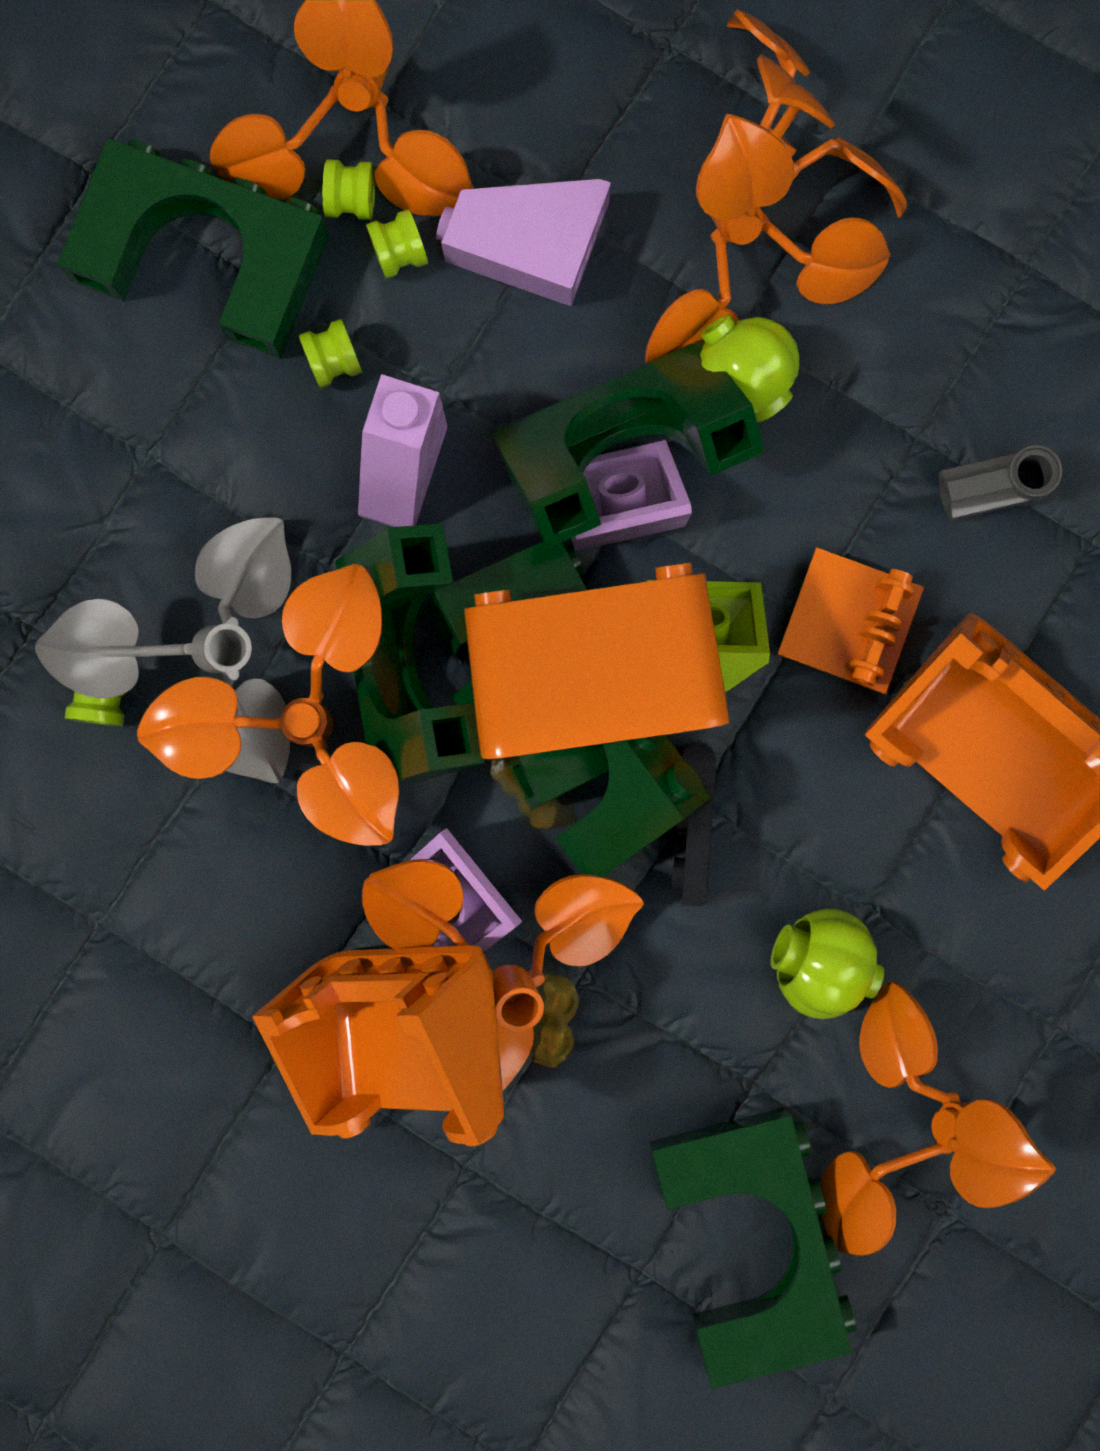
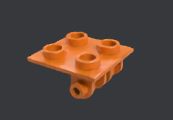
[777,547,924,694]

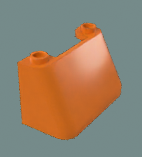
[464,563,730,759]
[865,613,1100,891]
[252,945,504,1147]

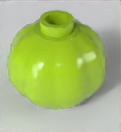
[700,314,799,423]
[771,908,884,1020]

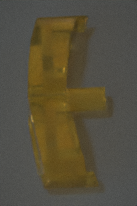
[490,757,556,830]
[534,973,579,1068]

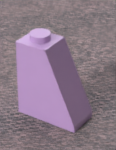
[436,179,611,306]
[358,374,448,527]

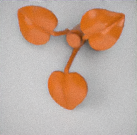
[210,0,474,216]
[726,9,907,218]
[645,114,891,363]
[137,564,399,846]
[362,859,644,1090]
[820,981,1056,1256]

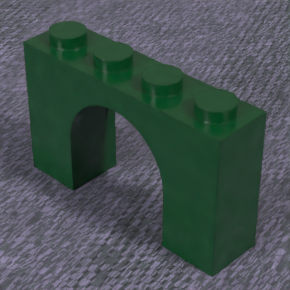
[57,138,329,359]
[491,340,765,549]
[335,523,485,784]
[426,541,609,811]
[452,679,711,878]
[649,1107,857,1389]

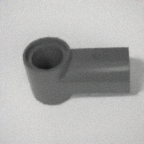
[938,445,1063,521]

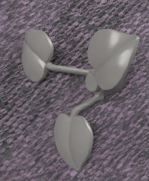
[35,518,291,783]

